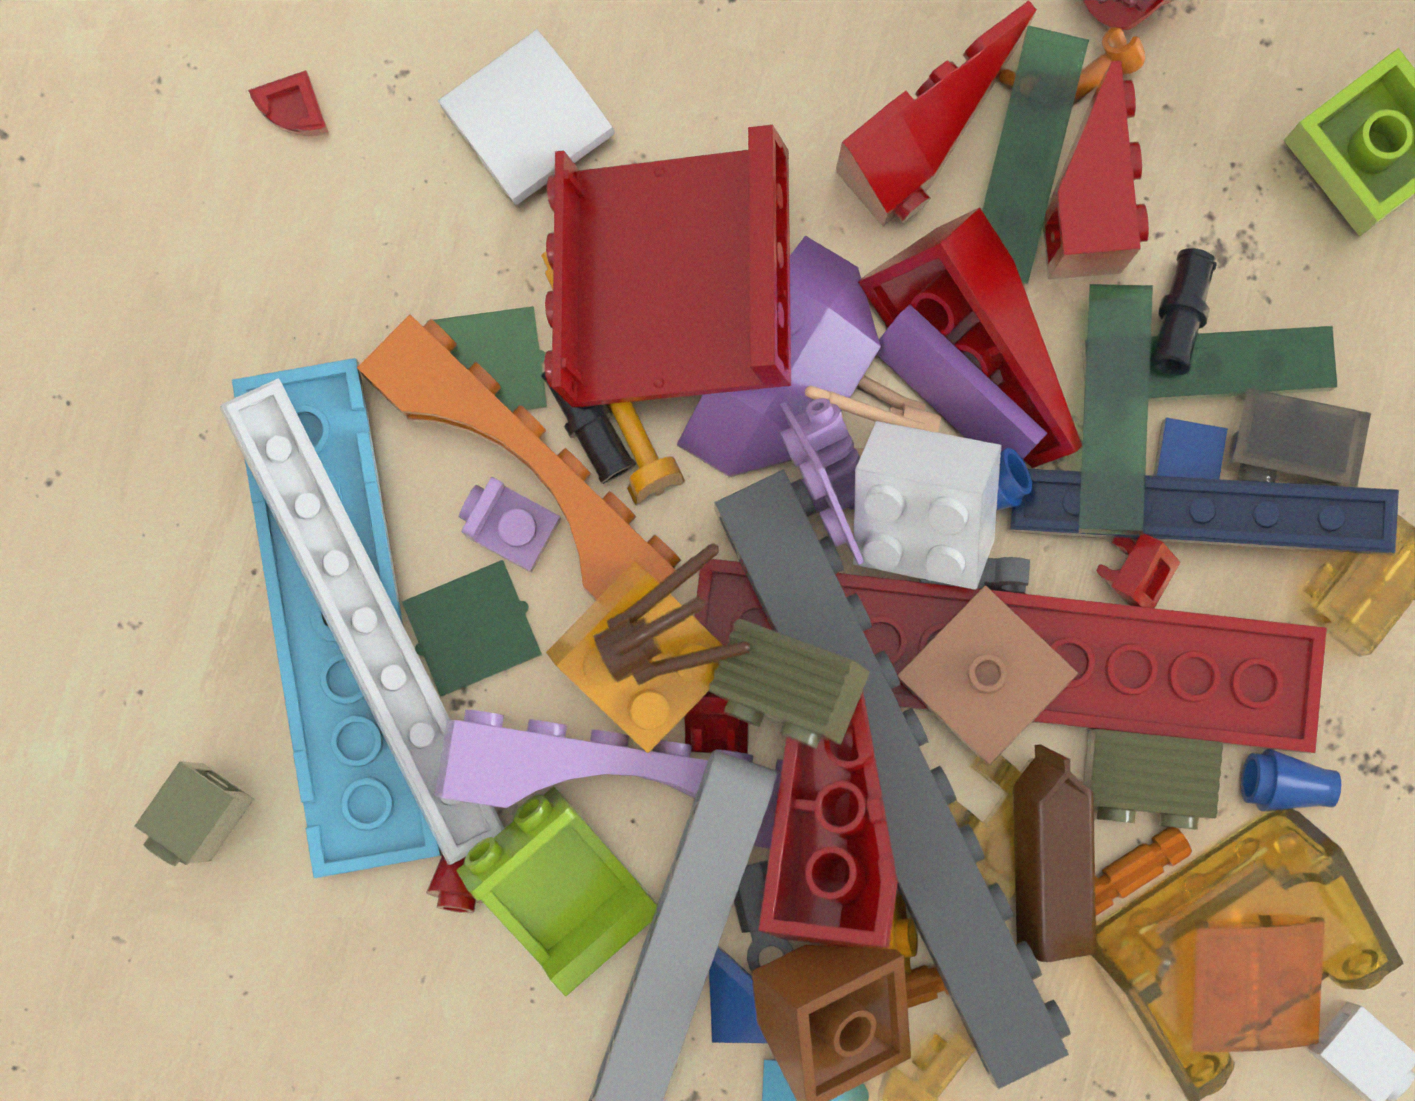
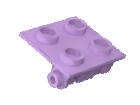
[780,398,864,565]

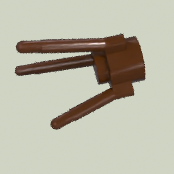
[593,543,751,686]

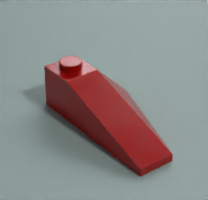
[836,0,1037,226]
[858,207,1082,468]
[759,691,898,948]

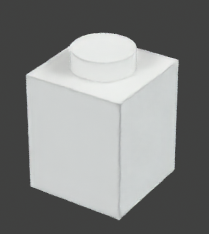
[1307,1001,1415,1101]

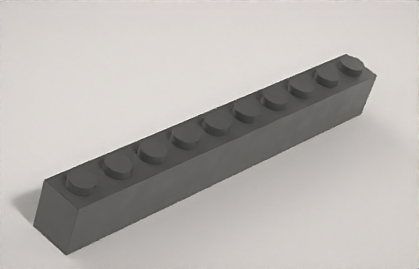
[714,469,1071,1089]

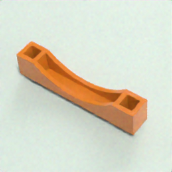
[357,314,681,601]

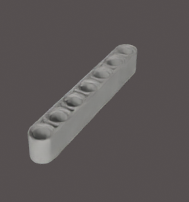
[589,750,776,1101]

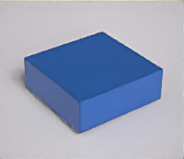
[1153,417,1228,479]

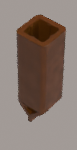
[1013,744,1096,962]

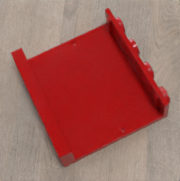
[544,124,791,408]

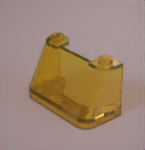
[1090,809,1404,1101]

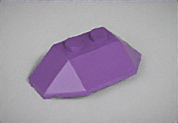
[677,235,881,478]

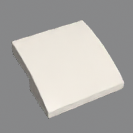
[438,29,615,205]

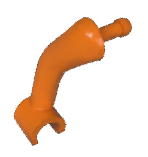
[999,27,1145,106]

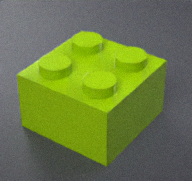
[1284,48,1415,237]

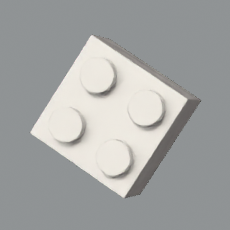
[853,421,1001,590]

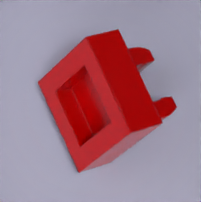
[1096,533,1181,608]
[685,691,749,754]

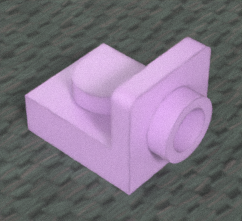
[459,477,561,573]

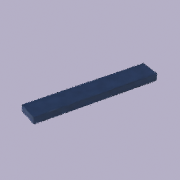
[1011,468,1399,555]

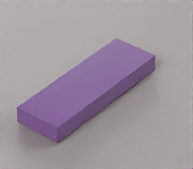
[877,305,1047,459]

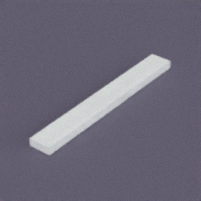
[220,378,505,865]

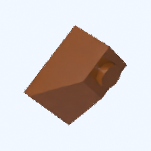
[752,945,911,1101]

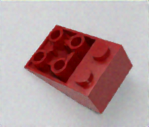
[1042,61,1149,280]

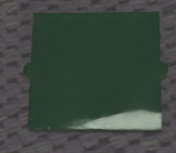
[427,306,547,412]
[402,560,542,697]

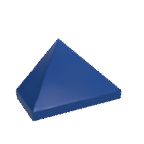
[709,945,767,1043]

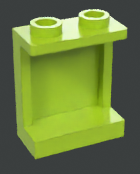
[456,786,657,997]

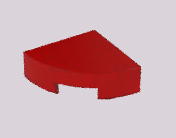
[248,70,329,136]

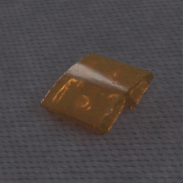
[1191,915,1324,1052]

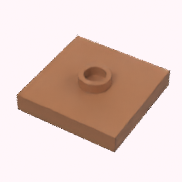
[897,585,1078,766]

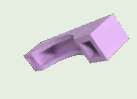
[435,709,783,849]

